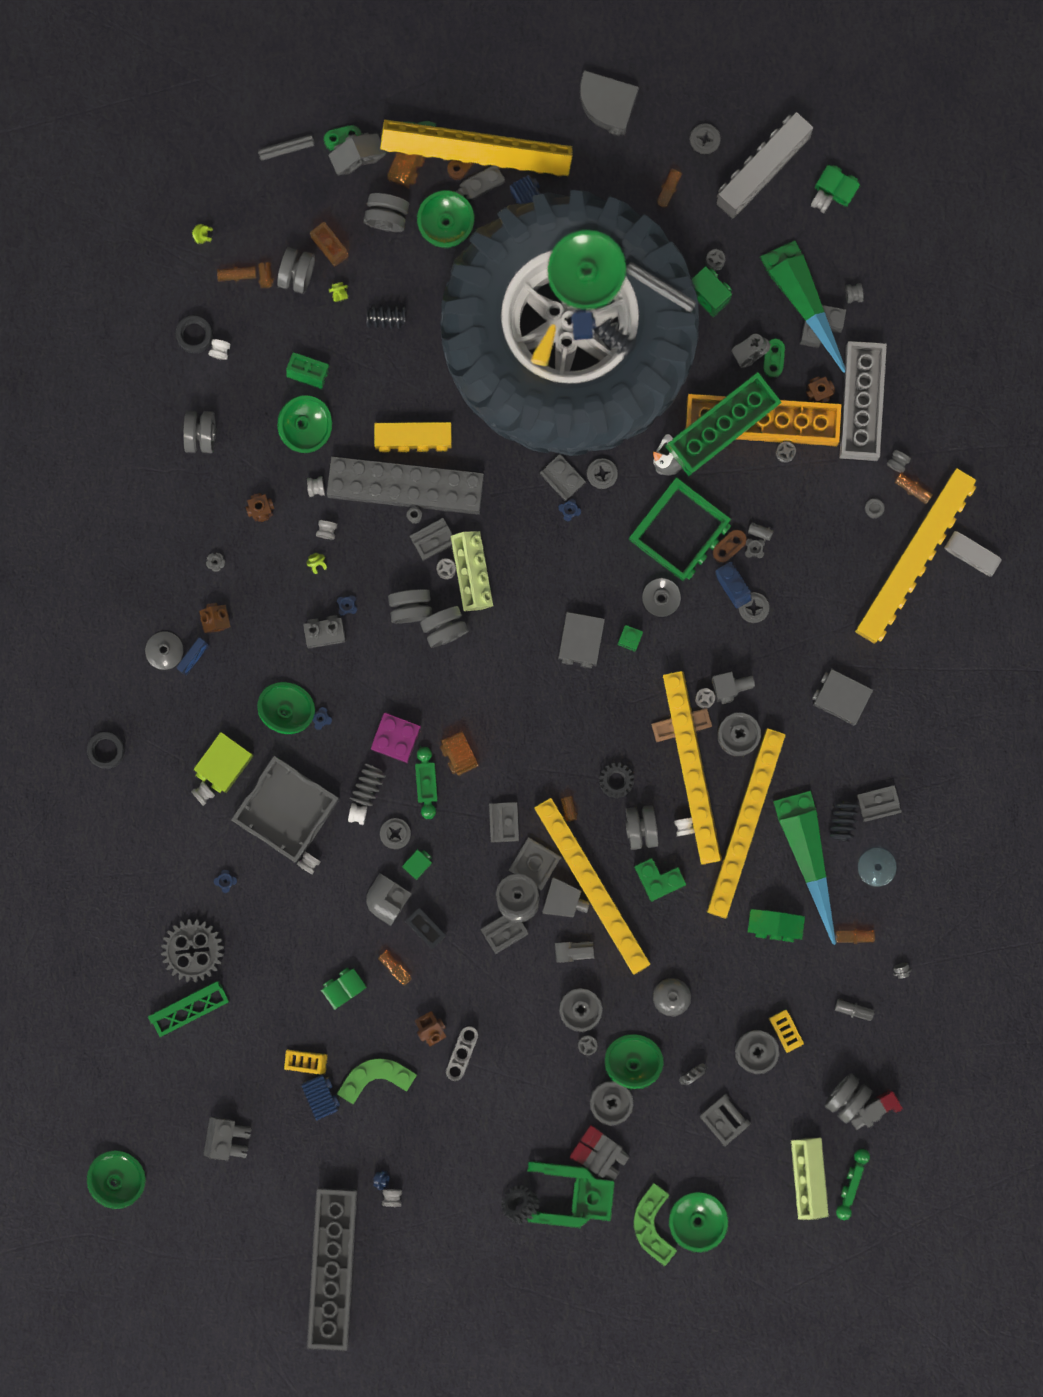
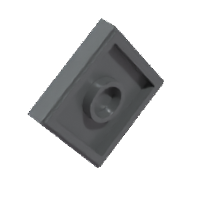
[509,837,561,890]

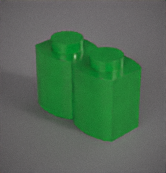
[815,165,860,207]
[321,968,367,1010]

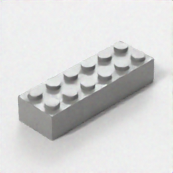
[717,112,813,219]
[839,341,886,461]

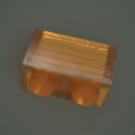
[387,152,425,188]
[310,222,348,267]
[440,731,479,776]

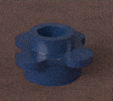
[559,499,581,521]
[337,595,357,616]
[313,707,332,730]
[214,870,237,893]
[373,1171,390,1190]

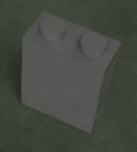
[559,612,605,668]
[812,669,873,725]

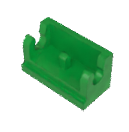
[286,352,329,389]

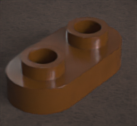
[447,159,475,180]
[713,530,746,563]

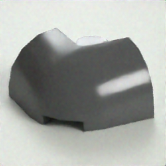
[366,873,411,926]

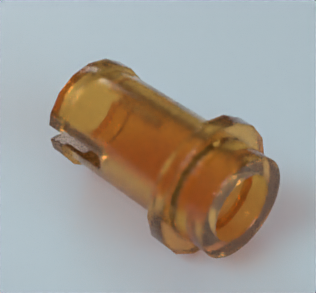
[258,262,273,288]
[560,796,578,822]

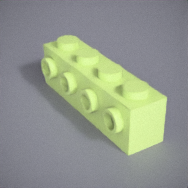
[451,531,493,611]
[791,1138,828,1219]

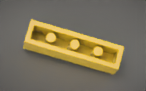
[375,422,452,452]

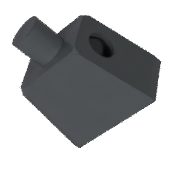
[543,878,590,917]

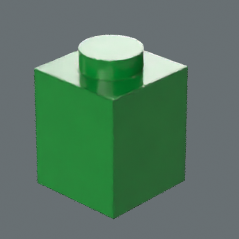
[618,625,643,652]
[402,850,432,880]

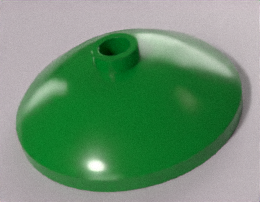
[417,191,474,248]
[278,395,332,453]
[257,682,315,734]
[605,1035,663,1089]
[87,1151,145,1209]
[669,1192,728,1252]

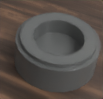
[865,499,884,518]

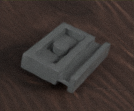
[540,454,586,501]
[410,518,452,561]
[857,785,902,822]
[489,803,519,842]
[481,916,528,954]

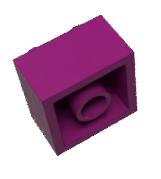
[371,713,421,764]

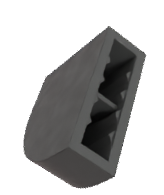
[580,71,639,135]

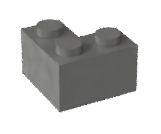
[329,133,386,175]
[800,305,846,348]

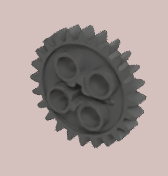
[161,920,224,982]

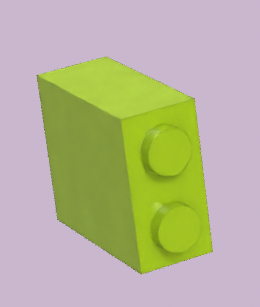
[193,732,253,793]

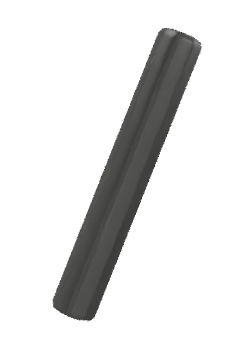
[626,263,696,311]

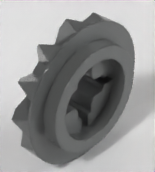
[690,124,720,154]
[587,459,618,489]
[739,592,769,623]
[380,818,411,849]
[680,1064,708,1085]

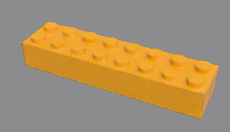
[685,394,841,446]

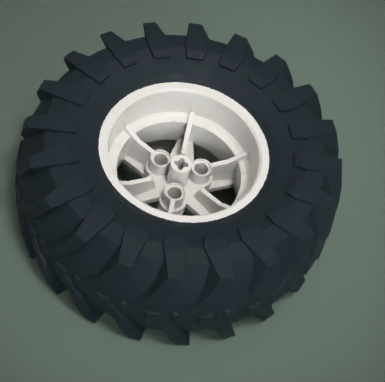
[440,190,699,456]

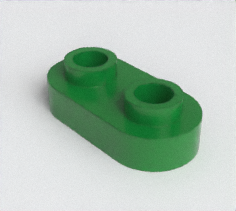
[324,126,361,150]
[764,339,785,378]

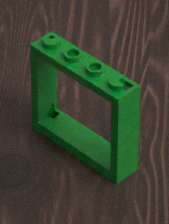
[629,477,731,582]

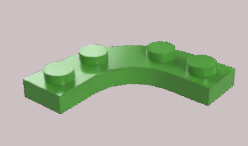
[337,1059,417,1104]
[634,1183,677,1266]

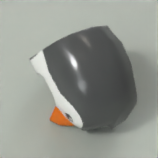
[653,434,682,475]

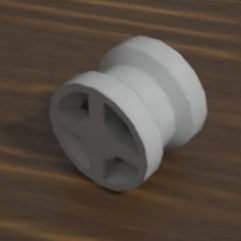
[811,189,833,213]
[307,476,325,497]
[316,520,337,540]
[437,559,456,579]
[695,688,715,708]
[191,781,215,806]
[297,852,321,874]
[382,1189,402,1207]

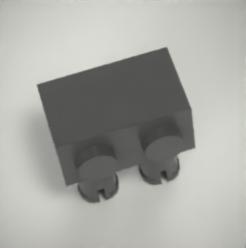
[303,615,346,649]
[711,672,755,704]
[204,1117,251,1160]

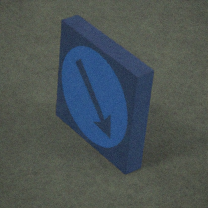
[176,638,209,676]

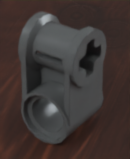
[732,334,770,368]

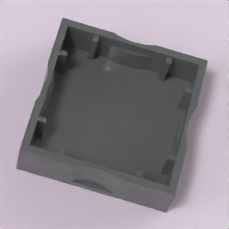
[232,756,340,863]

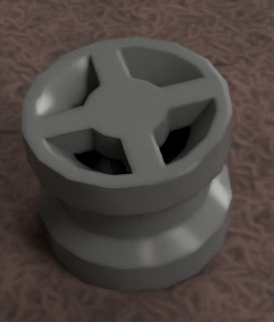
[706,249,725,271]
[845,283,863,304]
[776,441,796,463]
[887,450,911,473]
[578,1035,598,1055]

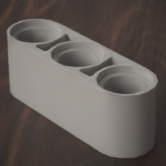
[944,531,1002,577]
[446,1026,478,1081]

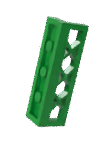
[148,981,229,1037]

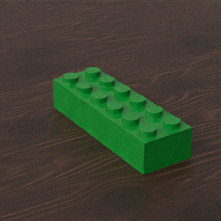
[665,373,782,476]

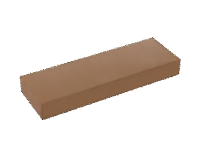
[651,708,712,742]

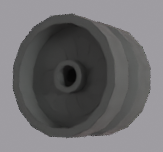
[364,193,409,232]
[277,246,315,294]
[184,410,216,453]
[388,590,433,623]
[420,606,469,648]
[717,713,761,756]
[625,805,658,850]
[496,874,540,922]
[559,988,602,1032]
[735,1030,779,1074]
[824,1073,872,1123]
[590,1081,633,1125]

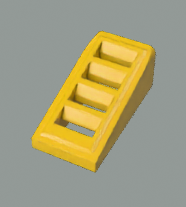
[531,324,556,366]
[769,1009,804,1053]
[284,1050,327,1074]

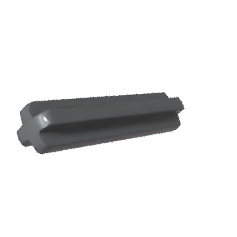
[259,135,314,160]

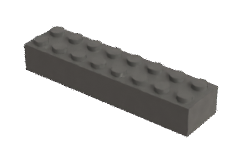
[327,457,484,515]
[307,1188,357,1350]

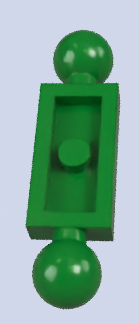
[415,746,438,819]
[836,1149,870,1220]

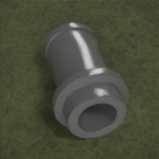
[407,507,422,523]
[748,522,774,541]

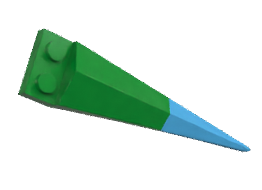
[761,241,845,372]
[773,790,836,945]

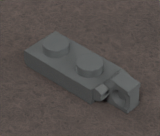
[455,165,505,200]

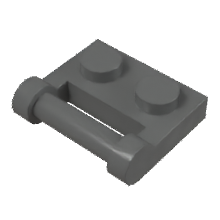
[700,1094,751,1146]

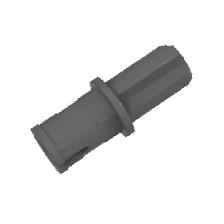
[835,999,874,1021]

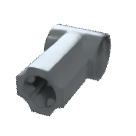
[555,942,594,963]

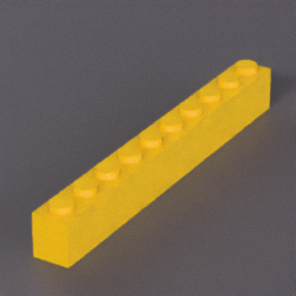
[380,120,572,176]
[855,468,976,644]
[663,671,722,865]
[707,729,786,918]
[534,798,650,975]

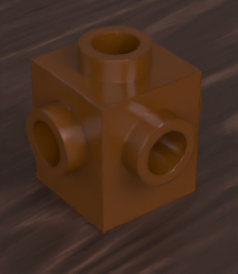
[806,376,835,403]
[246,493,274,522]
[199,603,231,633]
[415,1011,446,1046]

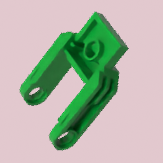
[528,1161,615,1228]

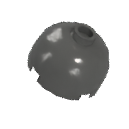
[653,978,691,1017]

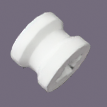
[209,339,231,360]
[348,803,367,825]
[674,818,695,836]

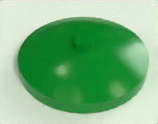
[547,230,626,310]

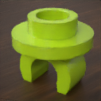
[193,224,212,243]
[329,282,348,302]
[306,553,327,574]

